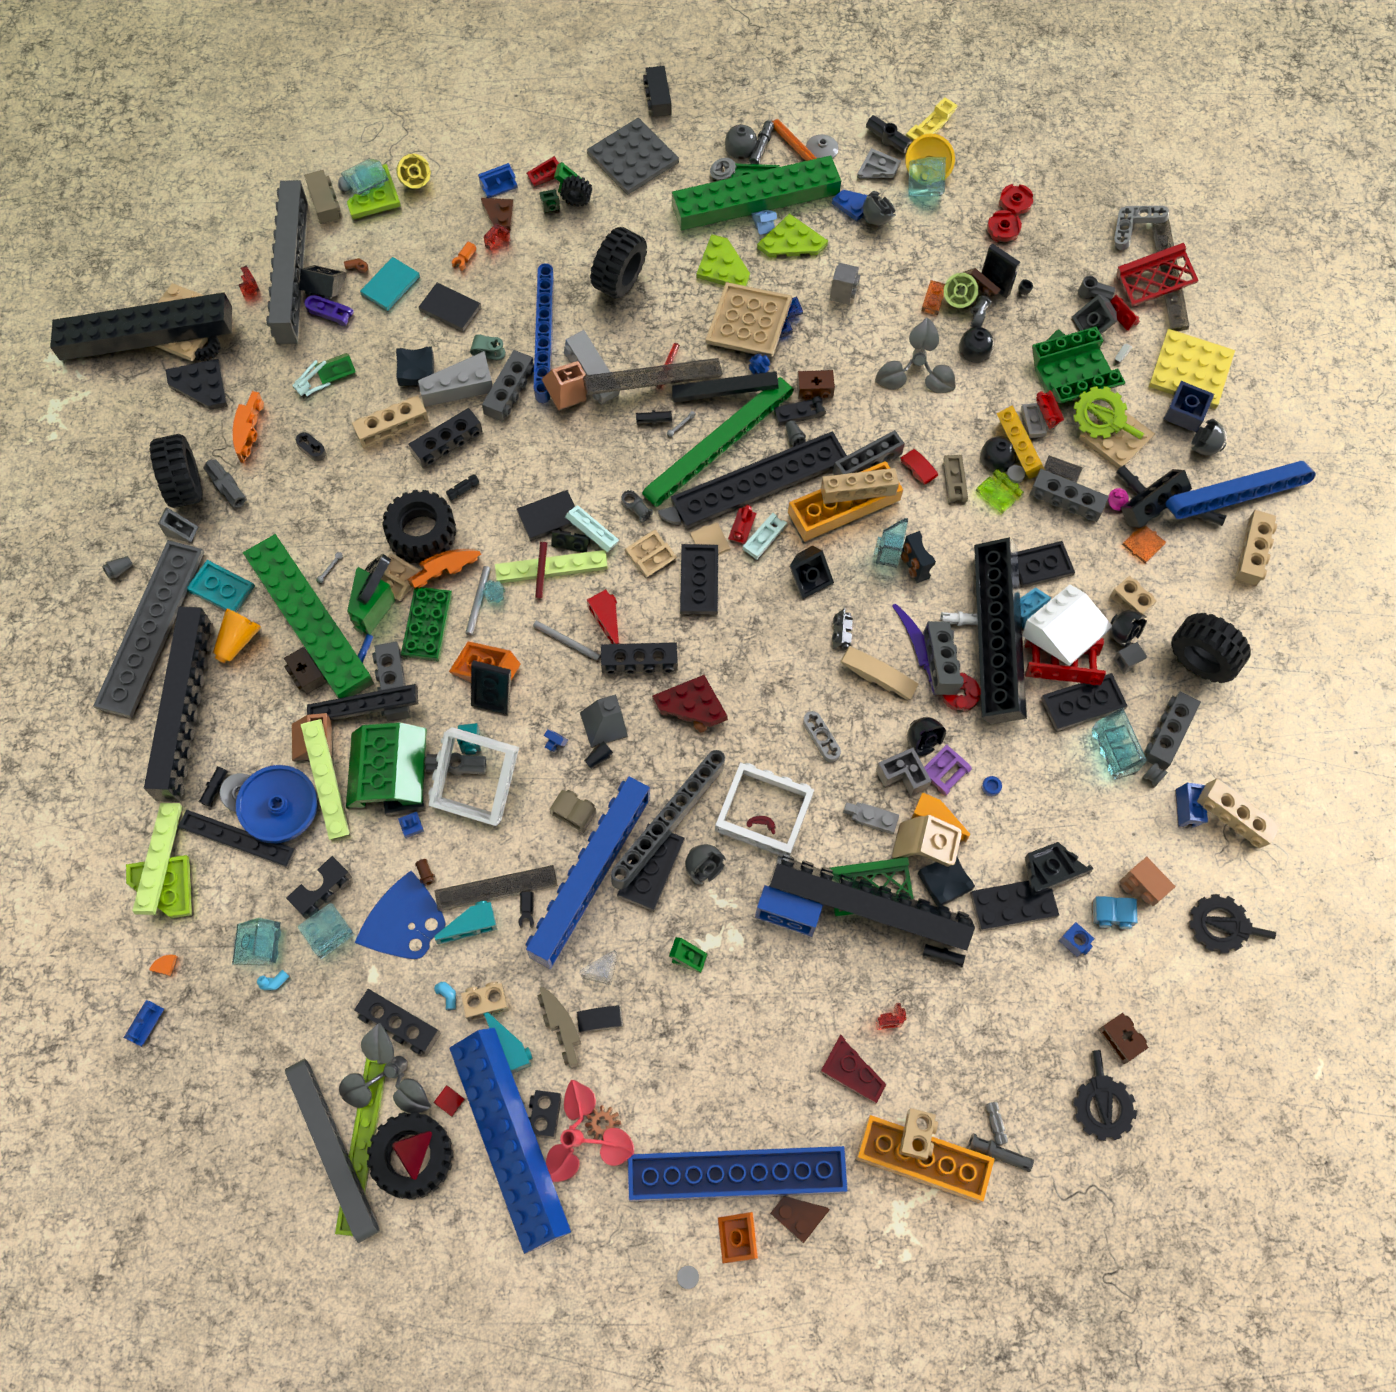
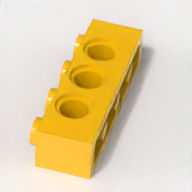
[996,405,1045,480]

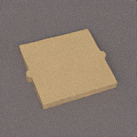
[690,522,731,555]

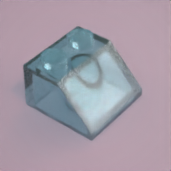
[908,157,946,196]
[341,158,389,196]
[873,518,908,568]
[232,918,281,966]

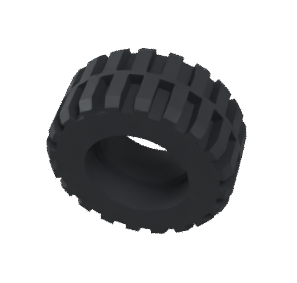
[590,227,647,299]
[149,434,203,508]
[382,490,456,563]
[1171,613,1251,683]
[367,1112,453,1200]

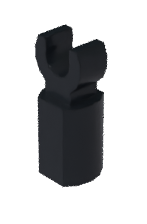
[518,892,534,928]

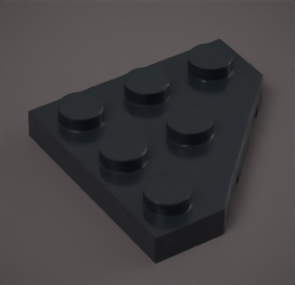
[165,359,228,410]

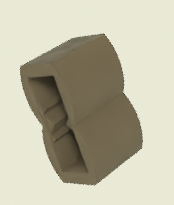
[550,790,596,832]

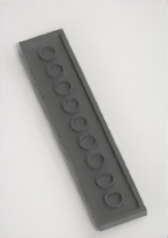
[93,540,204,718]

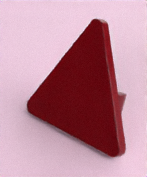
[392,1131,432,1180]

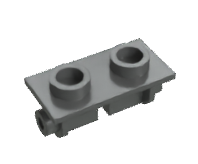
[832,609,853,650]

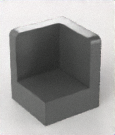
[1114,642,1147,674]

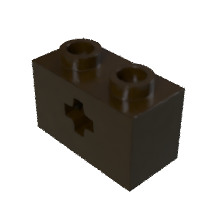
[284,646,326,695]

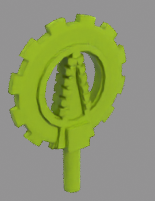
[1073,386,1144,440]

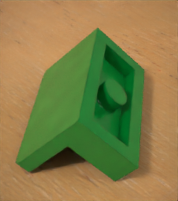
[315,353,356,384]

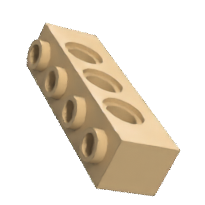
[351,395,429,448]
[821,468,899,504]
[1235,510,1277,586]
[1197,778,1280,848]

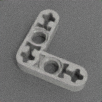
[1114,206,1169,250]

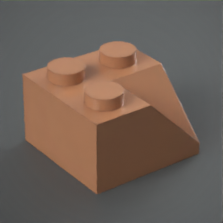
[1119,856,1176,906]

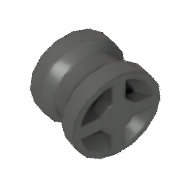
[1143,762,1168,787]

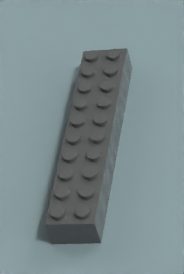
[266,180,308,344]

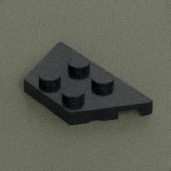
[1025,842,1094,896]

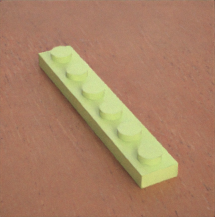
[495,550,608,584]
[301,719,350,840]
[132,803,182,915]

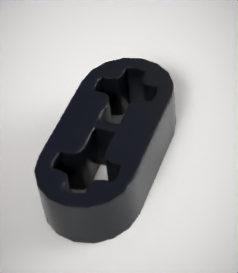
[295,432,326,461]

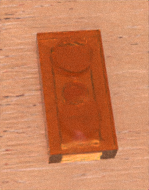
[921,280,945,315]

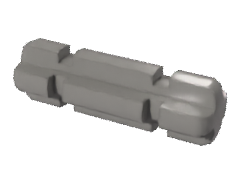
[986,1102,1008,1145]

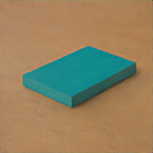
[360,257,420,311]
[187,560,255,613]

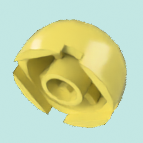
[396,154,431,189]

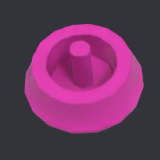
[1107,488,1129,511]

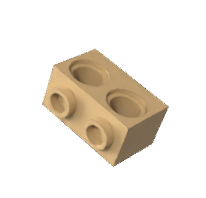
[1110,576,1157,615]
[461,982,509,1021]
[899,1108,938,1160]

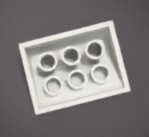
[1022,585,1112,666]

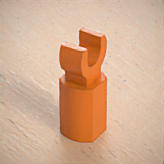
[452,241,477,271]

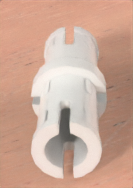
[940,611,978,626]

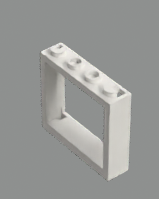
[428,727,519,826]
[715,762,814,856]

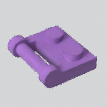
[924,744,972,796]

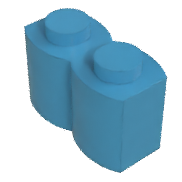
[1093,896,1138,929]

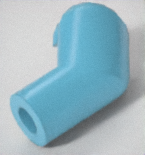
[257,970,290,990]
[434,982,456,1010]

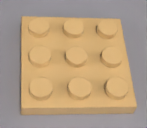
[1079,405,1155,469]

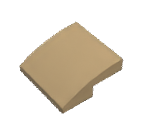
[625,530,677,578]
[381,553,421,601]

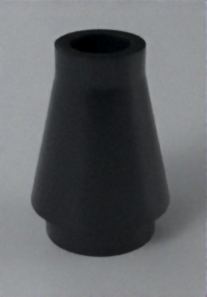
[584,741,613,769]

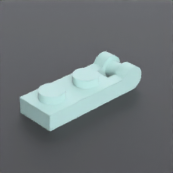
[742,513,788,560]

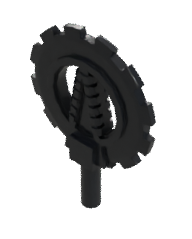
[1189,894,1276,954]
[1073,1050,1137,1141]

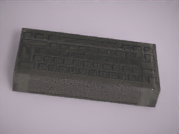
[1044,455,1083,483]

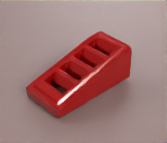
[526,156,559,187]

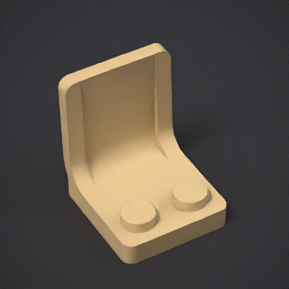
[892,815,962,867]

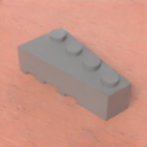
[564,330,620,405]
[418,352,493,407]

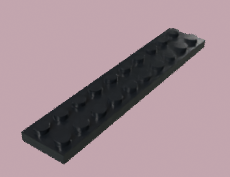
[671,431,847,529]

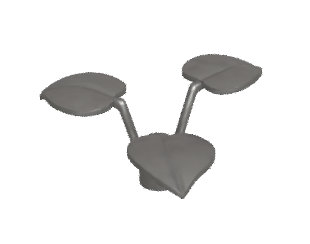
[875,318,956,393]
[339,1023,432,1113]

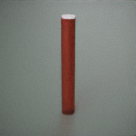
[655,343,680,389]

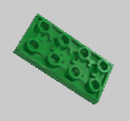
[401,587,452,661]

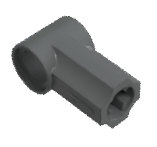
[1078,276,1115,301]

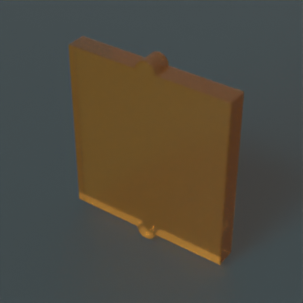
[1122,525,1166,564]

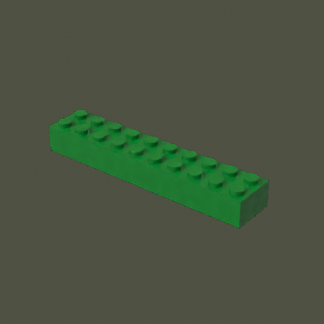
[672,155,842,231]
[242,534,374,699]

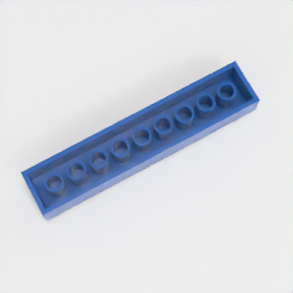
[525,776,650,970]
[449,1028,571,1254]
[628,1146,848,1202]

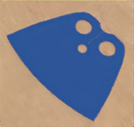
[355,871,446,959]

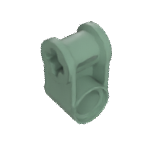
[470,334,506,360]

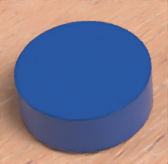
[982,776,1002,797]

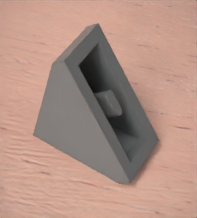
[158,507,198,543]

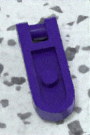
[304,295,354,327]

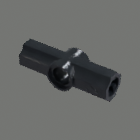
[866,115,913,154]

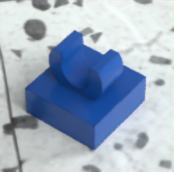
[544,729,568,752]
[398,812,424,838]

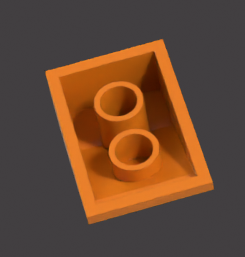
[449,641,521,683]

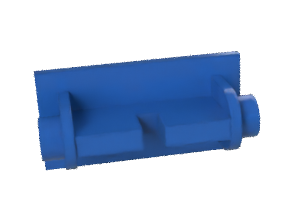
[123,1000,164,1047]

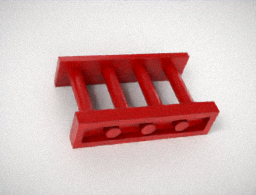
[1024,638,1106,685]

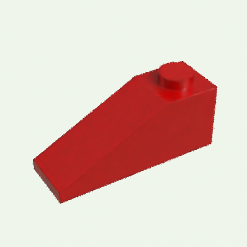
[587,589,619,644]

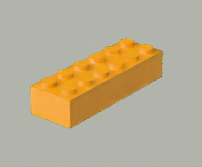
[788,461,903,542]
[855,1115,995,1203]

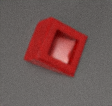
[434,1085,465,1117]

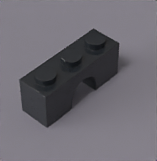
[286,856,352,919]

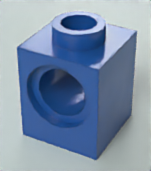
[1058,922,1095,957]

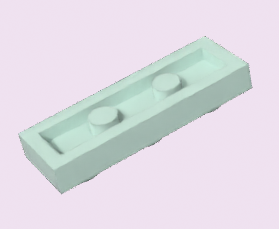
[565,505,619,552]

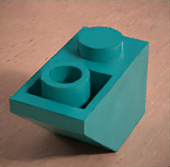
[457,723,481,755]

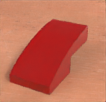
[900,449,938,485]

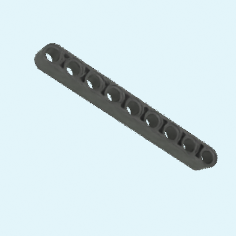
[611,750,725,890]
[285,1058,380,1243]

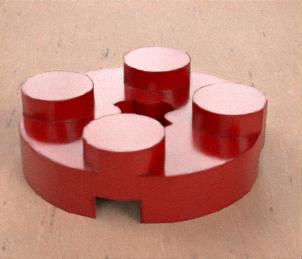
[999,184,1033,217]
[987,210,1022,242]
[942,672,981,712]

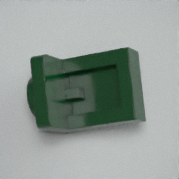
[539,189,560,212]

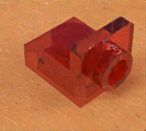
[484,223,511,250]
[238,265,259,297]
[876,1003,906,1030]

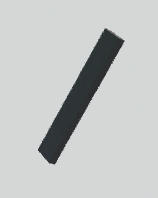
[672,371,779,402]
[307,684,419,721]
[178,810,296,869]

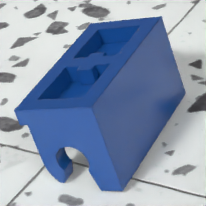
[478,163,518,198]
[1176,782,1208,827]

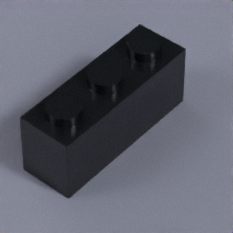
[643,66,672,117]

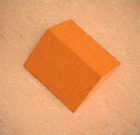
[718,1212,758,1263]

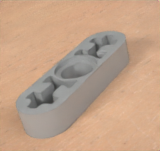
[803,711,841,763]

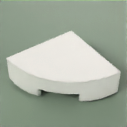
[1115,344,1132,362]

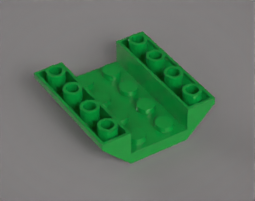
[1032,326,1126,403]
[346,723,427,808]

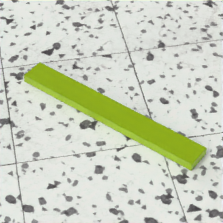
[335,1058,387,1236]

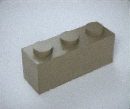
[304,170,341,224]

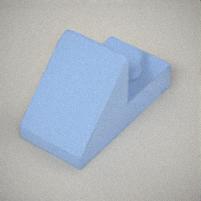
[752,210,777,235]

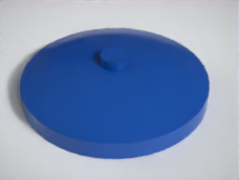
[236,765,318,843]

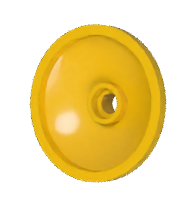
[905,133,955,185]

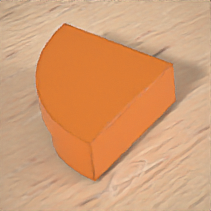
[149,955,178,976]

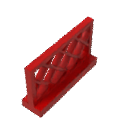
[1116,242,1199,307]

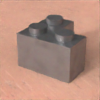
[829,263,861,305]
[876,748,932,796]

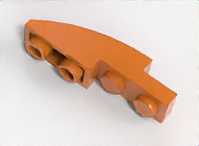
[233,391,264,463]
[407,549,481,588]

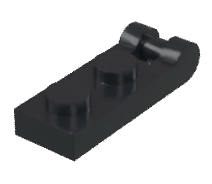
[774,396,826,426]

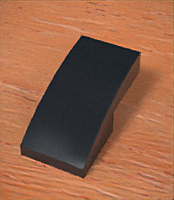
[577,1005,623,1033]

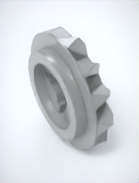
[710,158,736,181]

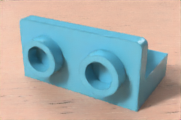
[1020,587,1051,629]

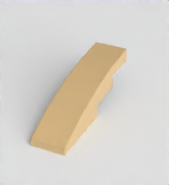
[840,646,919,701]

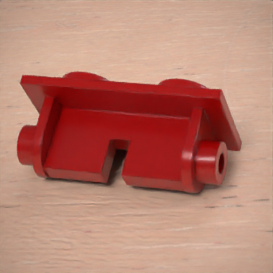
[1110,294,1140,331]
[1036,390,1064,430]
[728,505,757,544]

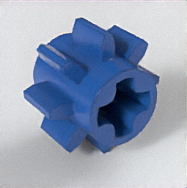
[748,354,770,374]

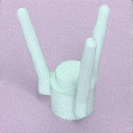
[292,360,331,397]

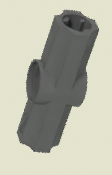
[203,459,247,508]
[425,752,486,776]

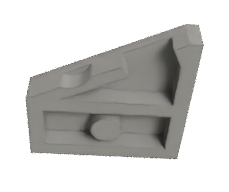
[857,148,901,178]

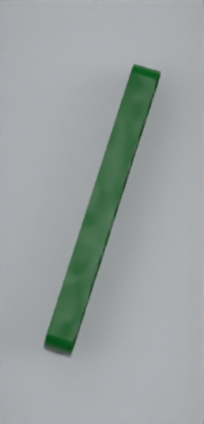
[642,377,794,507]

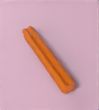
[772,119,817,161]

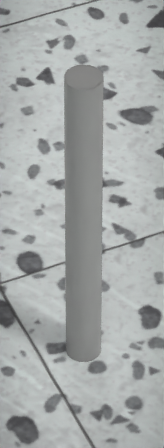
[465,566,491,636]
[533,620,601,661]

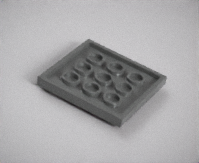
[587,117,679,195]

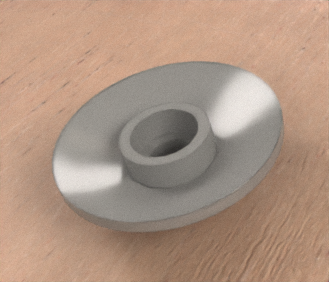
[806,134,839,159]
[220,773,250,812]

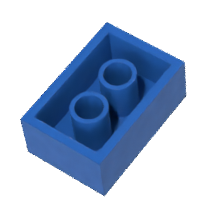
[755,885,823,937]

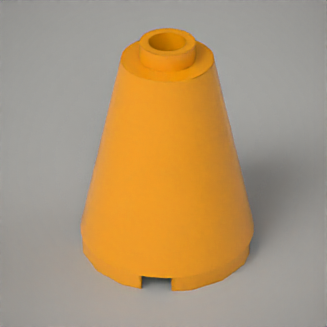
[213,608,261,663]

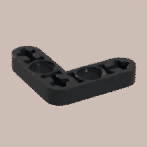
[356,554,391,605]

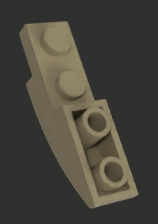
[537,987,581,1069]

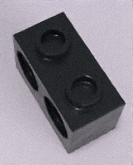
[528,1090,562,1139]

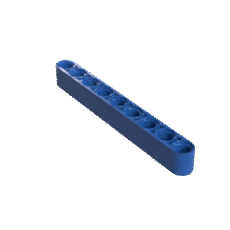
[533,263,554,403]
[1166,461,1316,519]

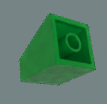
[347,567,396,635]

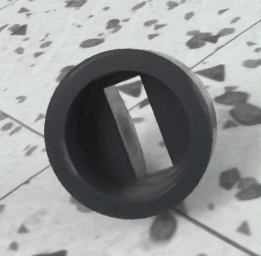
[1018,279,1033,295]

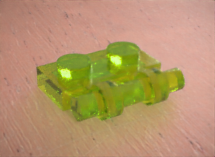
[976,469,1024,514]

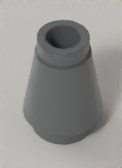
[785,421,806,447]
[102,556,133,579]

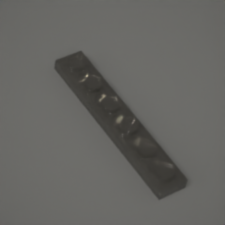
[434,865,558,911]

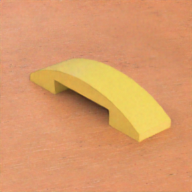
[906,97,958,141]

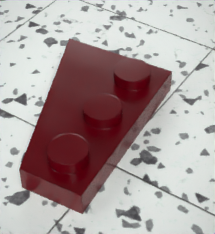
[820,1034,886,1104]

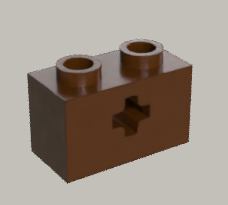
[797,370,835,400]
[1098,1012,1149,1064]

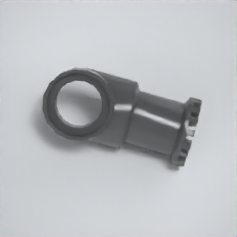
[970,295,992,327]
[621,490,653,522]

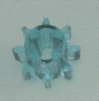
[482,580,506,603]

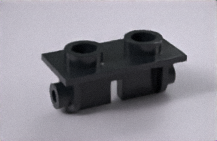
[551,529,590,553]

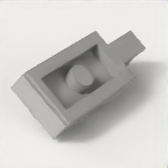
[843,802,899,834]

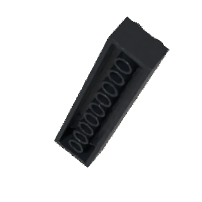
[50,292,232,361]
[974,537,1027,725]
[144,606,214,802]
[770,854,975,951]

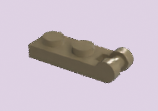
[943,455,968,503]

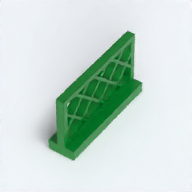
[829,857,914,917]

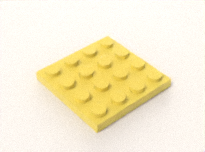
[1148,329,1235,409]

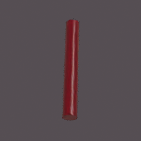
[535,542,548,598]

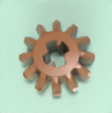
[585,1105,621,1141]

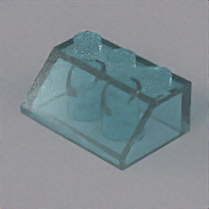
[1092,708,1147,780]

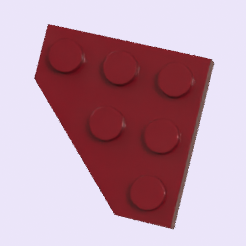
[652,675,728,727]

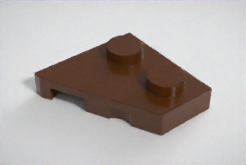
[481,198,514,231]
[963,268,1001,297]
[770,1196,830,1243]

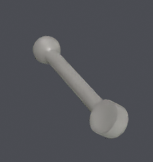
[667,411,696,437]
[316,552,343,583]

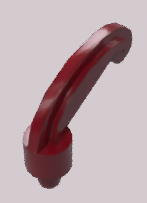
[747,816,776,834]

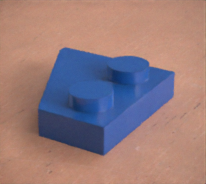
[831,190,868,222]

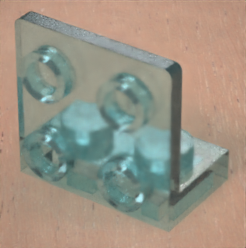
[298,903,354,959]

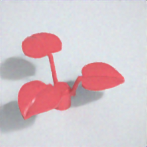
[546,1080,634,1182]

